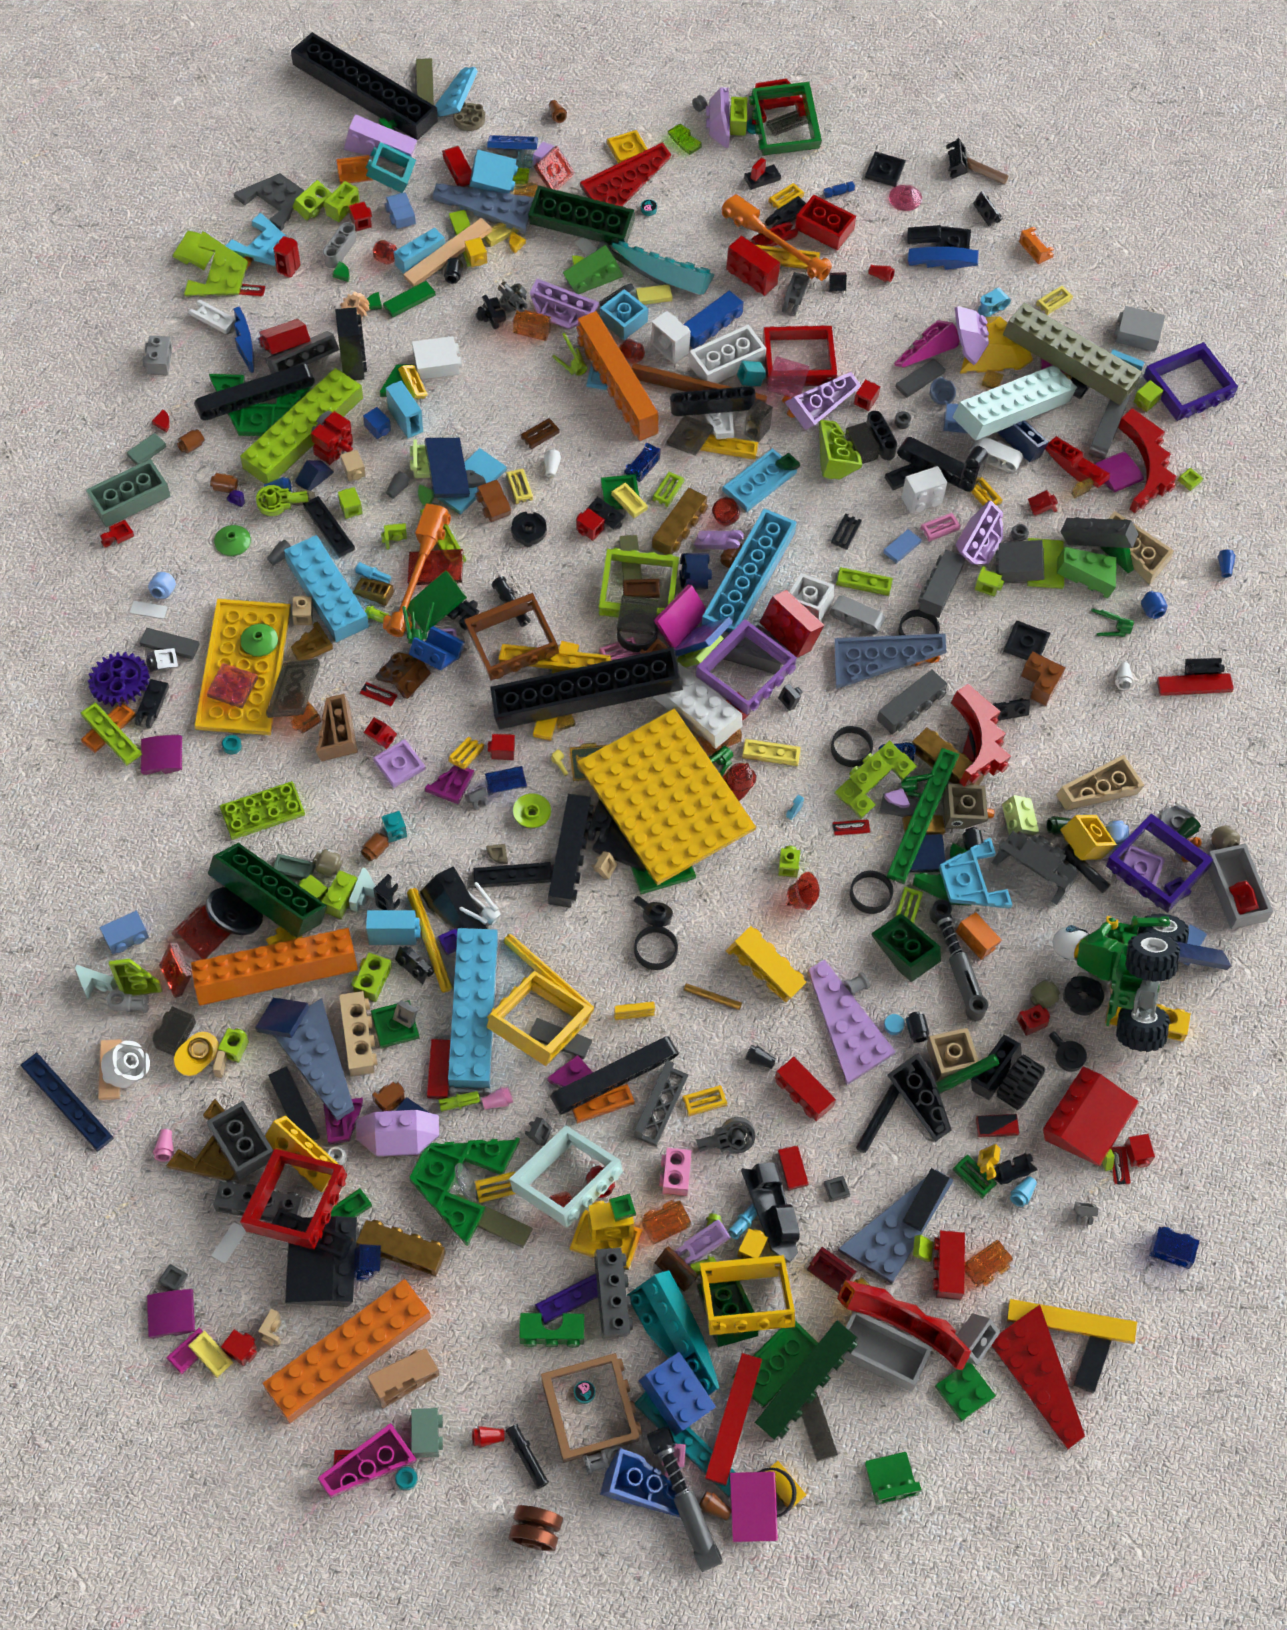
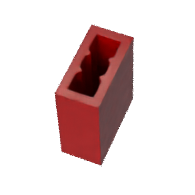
[258,318,311,354]

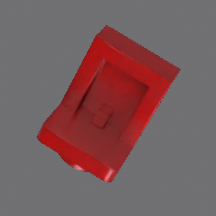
[1028,490,1058,516]
[1229,881,1259,915]

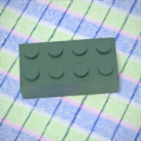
[86,459,171,527]

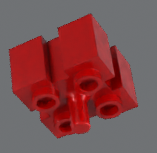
[311,411,353,465]

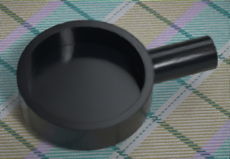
[634,896,673,927]
[1049,1031,1087,1072]

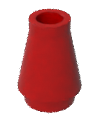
[868,264,895,282]
[472,1426,505,1448]

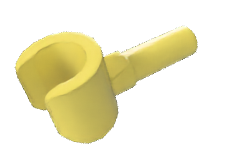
[551,749,568,776]

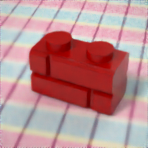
[273,236,301,278]

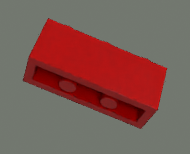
[775,1057,836,1122]
[933,1230,965,1300]

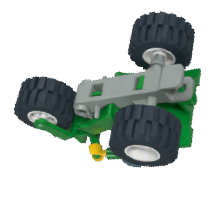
[1052,913,1189,1052]

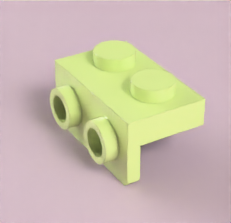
[410,439,430,478]
[1002,795,1039,836]

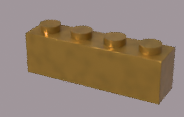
[652,487,708,555]
[910,727,984,785]
[356,1220,445,1276]

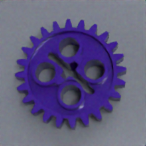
[88,652,150,707]

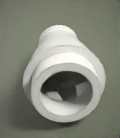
[544,450,561,478]
[1115,662,1134,690]

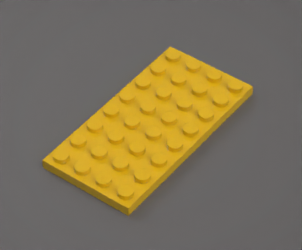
[195,599,291,735]

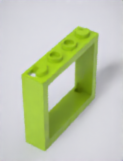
[599,548,679,620]

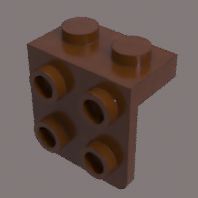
[375,652,431,699]

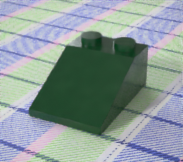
[872,913,941,982]
[697,1280,758,1347]

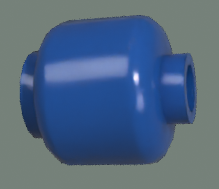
[1141,591,1168,619]

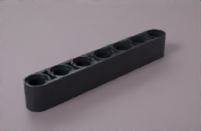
[194,364,315,420]
[550,1036,679,1115]

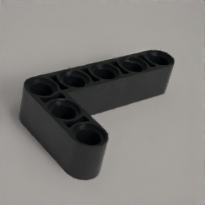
[897,437,988,492]

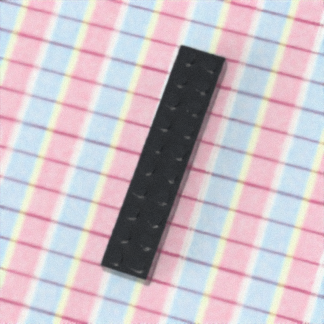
[291,32,438,140]
[490,647,683,730]

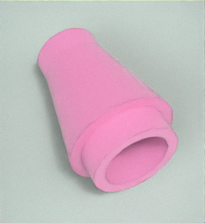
[482,1087,513,1110]
[153,1129,174,1162]

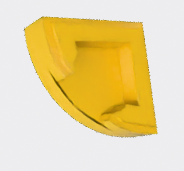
[509,232,526,253]

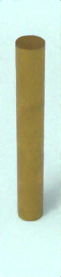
[684,983,742,1010]

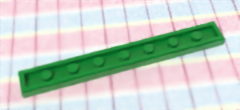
[886,748,959,884]

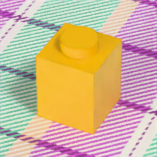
[464,237,487,267]
[737,1229,768,1259]

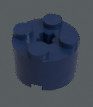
[679,553,712,590]

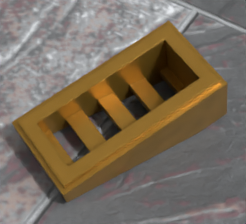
[353,578,394,606]

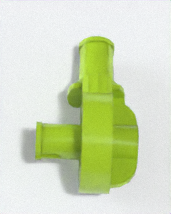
[256,485,309,516]

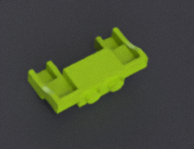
[834,740,917,819]

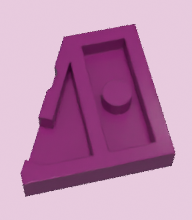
[425,765,474,805]
[547,1055,593,1087]
[323,1097,364,1145]

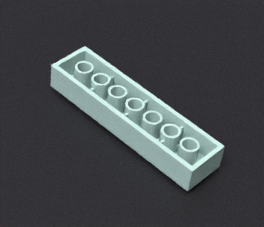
[953,365,1077,441]

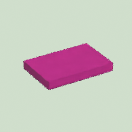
[653,585,706,649]
[730,1471,778,1542]

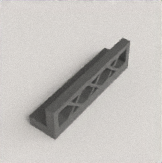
[634,1060,688,1147]

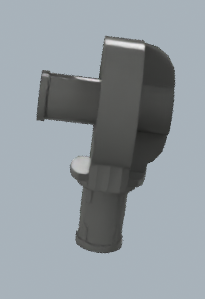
[498,281,527,312]
[696,1117,755,1153]

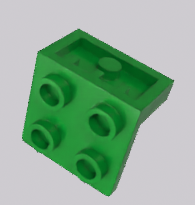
[865,1452,922,1505]

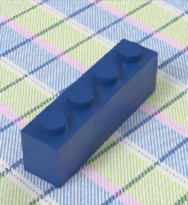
[683,290,744,349]

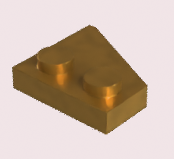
[291,621,333,664]

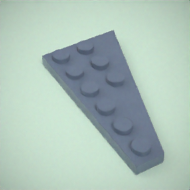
[433,183,534,234]
[834,634,946,689]
[273,998,354,1121]
[838,1170,954,1284]

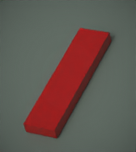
[1157,673,1234,696]

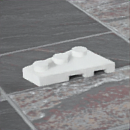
[703,412,734,439]

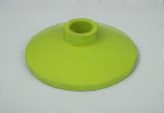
[513,793,551,828]

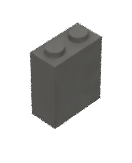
[995,540,1044,583]

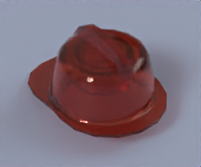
[722,763,756,801]
[786,872,820,910]

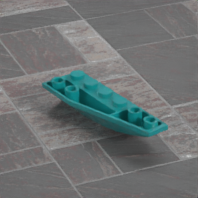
[612,241,715,295]
[626,1270,720,1395]

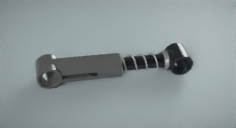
[930,899,988,1021]
[647,1425,723,1572]

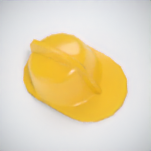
[174,1031,219,1076]

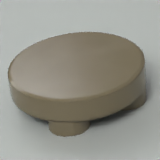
[453,102,485,131]

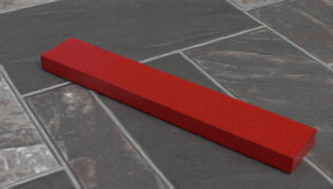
[705,1353,762,1486]

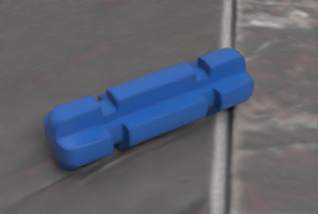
[823,181,855,198]

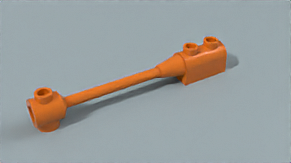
[722,194,832,281]
[383,503,451,637]

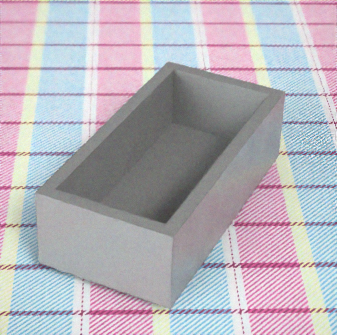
[1208,844,1273,929]
[843,1311,932,1392]

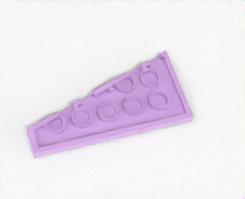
[808,959,896,1086]

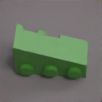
[563,245,624,294]
[1057,547,1116,599]

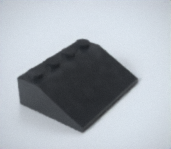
[285,1216,357,1307]

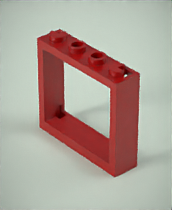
[762,325,837,387]
[240,1148,347,1249]

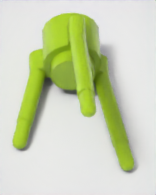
[552,333,588,376]

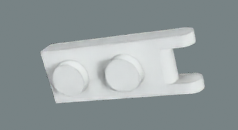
[188,300,236,334]

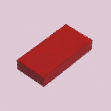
[778,1145,809,1190]

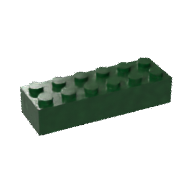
[528,185,635,245]
[208,843,327,938]

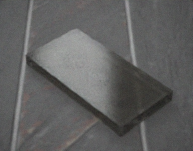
[266,659,320,718]

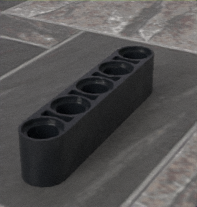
[670,386,756,416]

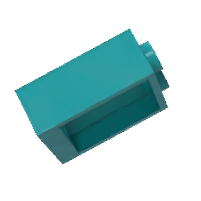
[366,142,416,193]

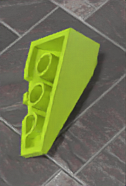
[819,420,863,479]
[109,959,163,996]

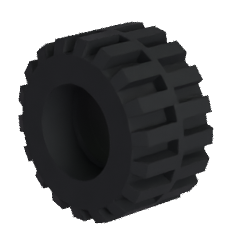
[996,1054,1045,1110]

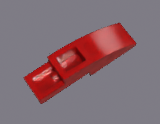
[1045,436,1110,488]

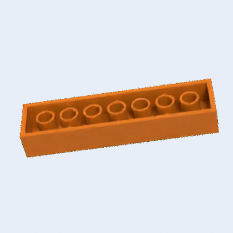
[576,311,658,441]
[191,928,358,1006]
[262,1279,431,1424]

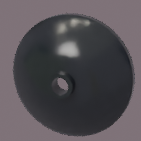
[206,887,263,935]

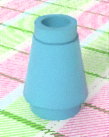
[1010,1176,1037,1207]

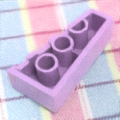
[344,114,417,160]
[785,372,861,430]

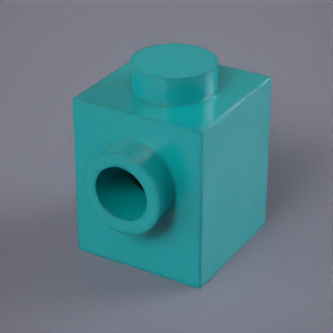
[737,361,766,387]
[381,810,407,843]

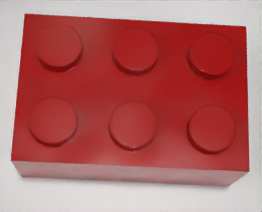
[795,194,856,251]
[726,235,780,296]
[759,590,825,658]

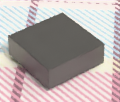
[823,1176,851,1202]
[158,1264,188,1291]

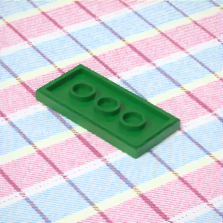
[732,1320,818,1408]

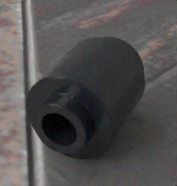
[444,258,463,284]
[962,827,983,851]
[906,1012,930,1043]

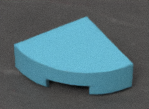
[786,795,804,820]

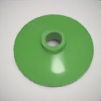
[214,525,251,556]
[240,624,278,657]

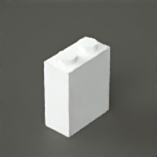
[412,336,462,379]

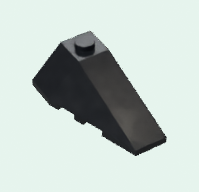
[420,866,487,931]
[887,1053,952,1142]

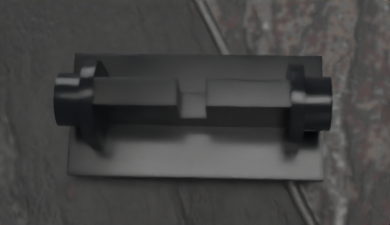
[973,191,1002,227]
[588,496,625,530]
[1184,658,1225,675]
[993,698,1030,721]
[395,946,434,985]
[994,1153,1038,1185]

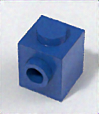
[363,407,391,439]

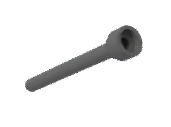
[596,241,667,285]

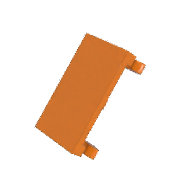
[336,155,373,184]
[1019,227,1054,264]
[955,912,1002,960]

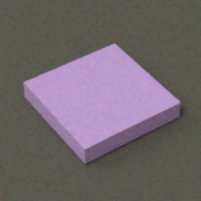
[373,739,426,788]
[1116,845,1166,885]

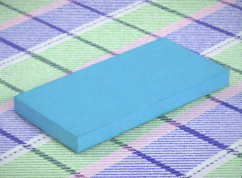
[437,448,507,515]
[722,448,797,512]

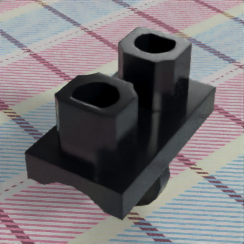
[476,295,506,329]
[447,600,479,631]

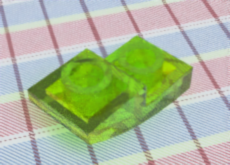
[668,124,702,155]

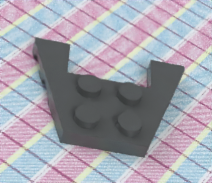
[234,173,304,231]

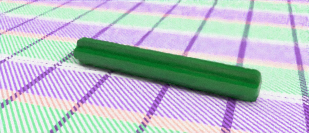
[936,1054,999,1094]

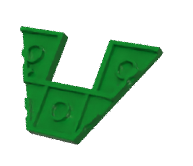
[209,374,315,436]
[409,1138,520,1246]

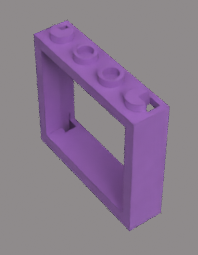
[696,619,797,715]

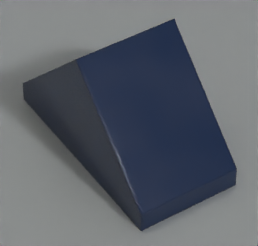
[295,460,334,491]

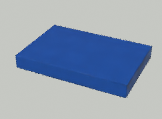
[487,135,538,150]

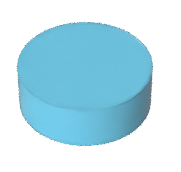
[884,1014,905,1035]

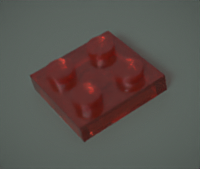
[533,146,576,190]
[159,942,192,998]

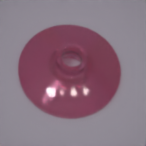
[889,184,922,211]

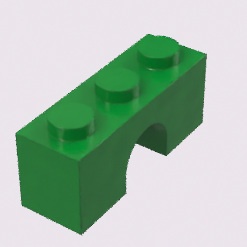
[519,1313,584,1348]

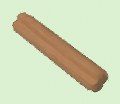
[967,157,1009,184]

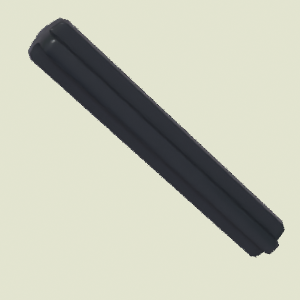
[856,1084,900,1153]

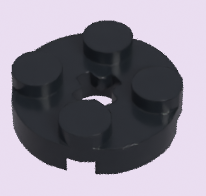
[511,512,547,547]
[1063,976,1104,1016]

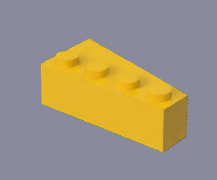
[726,926,807,1002]

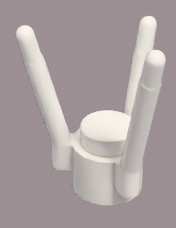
[459,882,501,926]

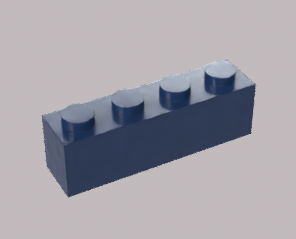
[997,420,1049,462]

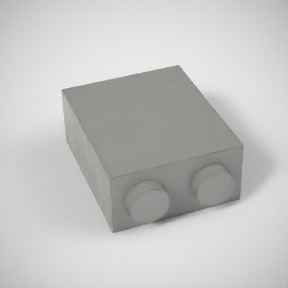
[1114,306,1165,352]

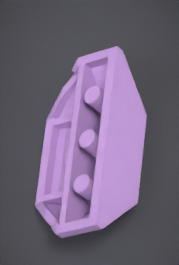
[706,87,730,148]
[530,279,599,330]
[954,306,989,365]
[956,500,1003,565]
[356,1110,439,1157]

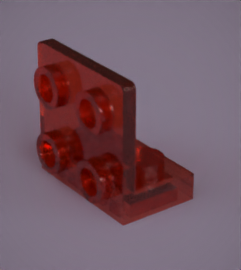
[171,904,231,960]

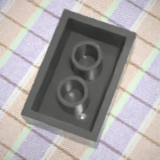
[206,1101,273,1180]

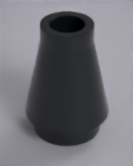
[745,1045,777,1069]

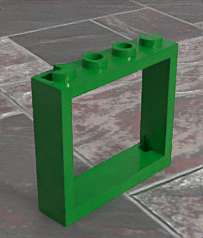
[749,81,822,156]

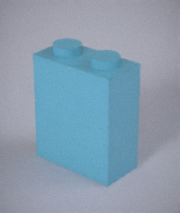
[469,149,518,193]
[386,381,423,439]
[366,910,421,945]

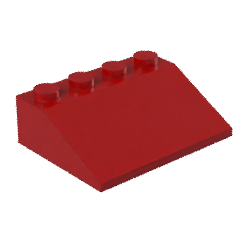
[1043,1066,1139,1166]

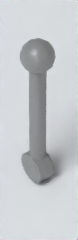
[448,1086,491,1096]

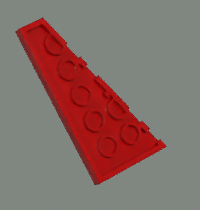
[580,142,672,207]
[991,1304,1085,1450]

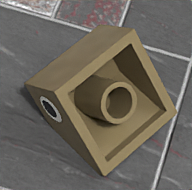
[943,784,988,829]

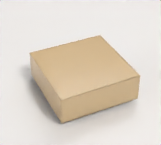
[213,1051,227,1078]

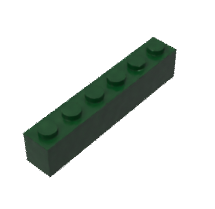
[754,1320,858,1440]

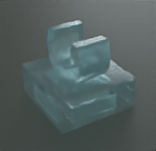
[517,149,533,173]

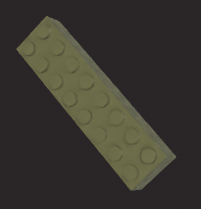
[1003,302,1142,405]

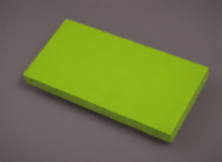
[219,781,305,840]

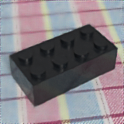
[335,307,367,381]

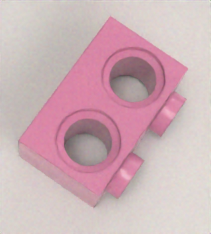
[659,1148,692,1196]

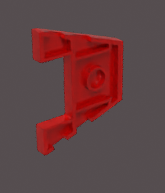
[752,78,806,125]

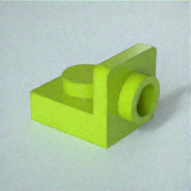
[381,523,407,549]

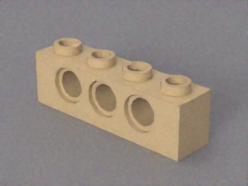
[339,991,378,1076]

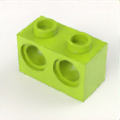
[730,97,747,136]
[292,180,332,221]
[324,181,360,222]
[351,952,392,1002]

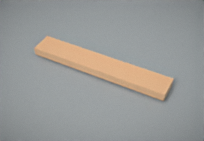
[403,218,492,287]

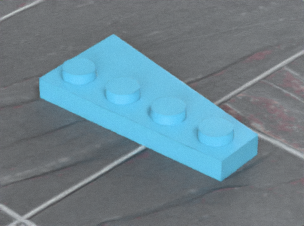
[435,67,478,117]

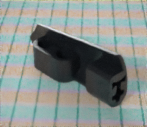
[741,1163,800,1263]

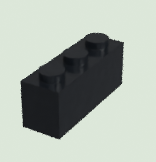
[971,1034,1022,1100]

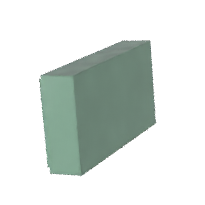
[127,433,167,465]
[273,854,315,880]

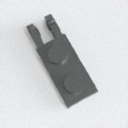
[782,272,810,315]

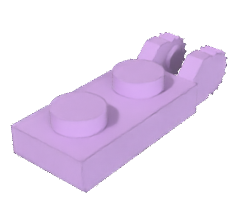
[694,530,744,550]
[674,1220,731,1265]

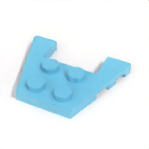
[225,213,287,266]
[939,838,1012,909]

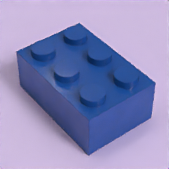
[638,1352,716,1436]

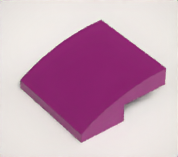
[1095,451,1144,493]
[141,735,182,775]
[147,1289,195,1339]

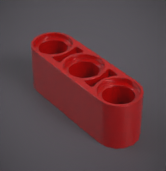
[442,146,472,187]

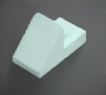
[349,868,375,912]
[75,965,117,999]

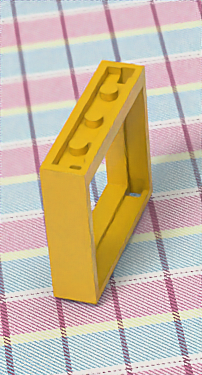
[486,971,593,1066]
[700,1255,795,1335]

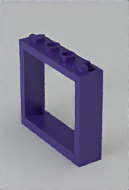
[1143,342,1238,421]
[1106,813,1213,913]

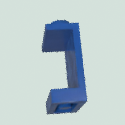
[409,626,465,670]

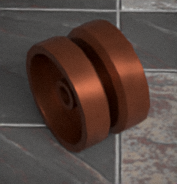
[508,1505,563,1551]

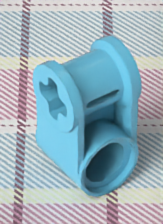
[978,288,1011,317]

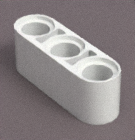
[970,437,1023,473]

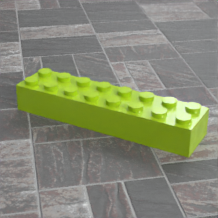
[240,368,363,484]

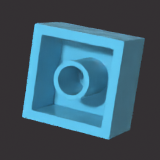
[600,289,648,340]

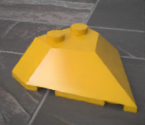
[960,316,1033,374]

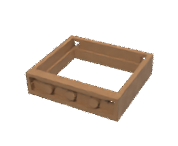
[541,1353,642,1463]

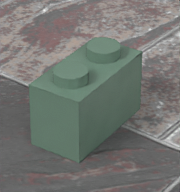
[411,1408,443,1458]

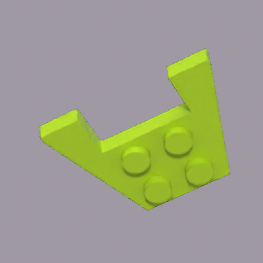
[184,231,248,297]

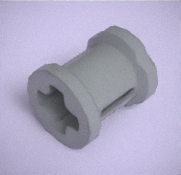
[844,972,870,996]

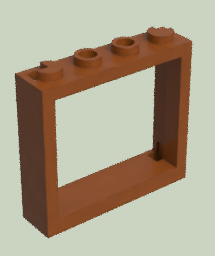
[465,593,559,681]

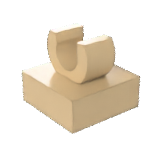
[591,851,617,879]

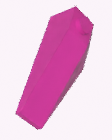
[894,320,960,368]

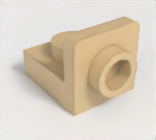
[258,1309,281,1346]

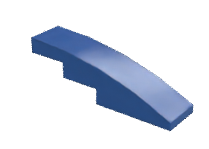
[908,247,979,270]
[233,306,254,373]

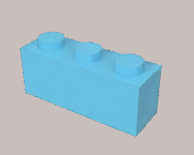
[394,228,445,274]

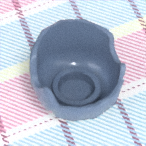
[930,377,956,405]

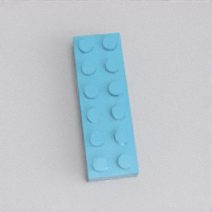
[284,535,369,642]

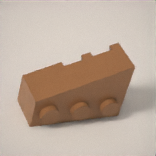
[316,694,358,762]
[367,1348,439,1409]

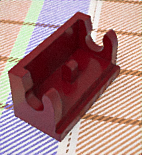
[807,1246,856,1293]

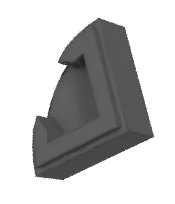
[466,470,486,488]

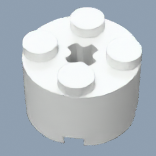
[101,1041,150,1088]

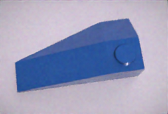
[600,1448,680,1517]

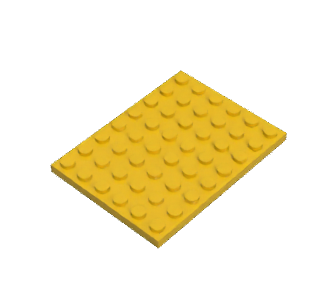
[577,708,756,885]

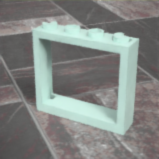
[509,1125,623,1228]

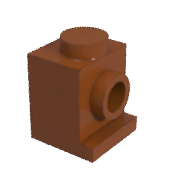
[372,1082,405,1111]

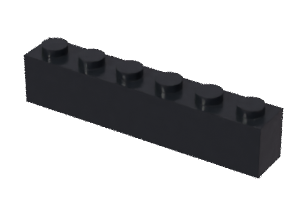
[548,794,594,908]

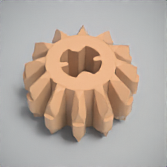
[340,291,370,321]

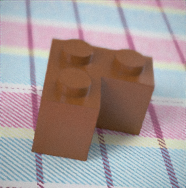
[1021,651,1066,706]

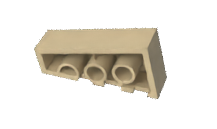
[1108,511,1174,585]
[1056,755,1145,811]

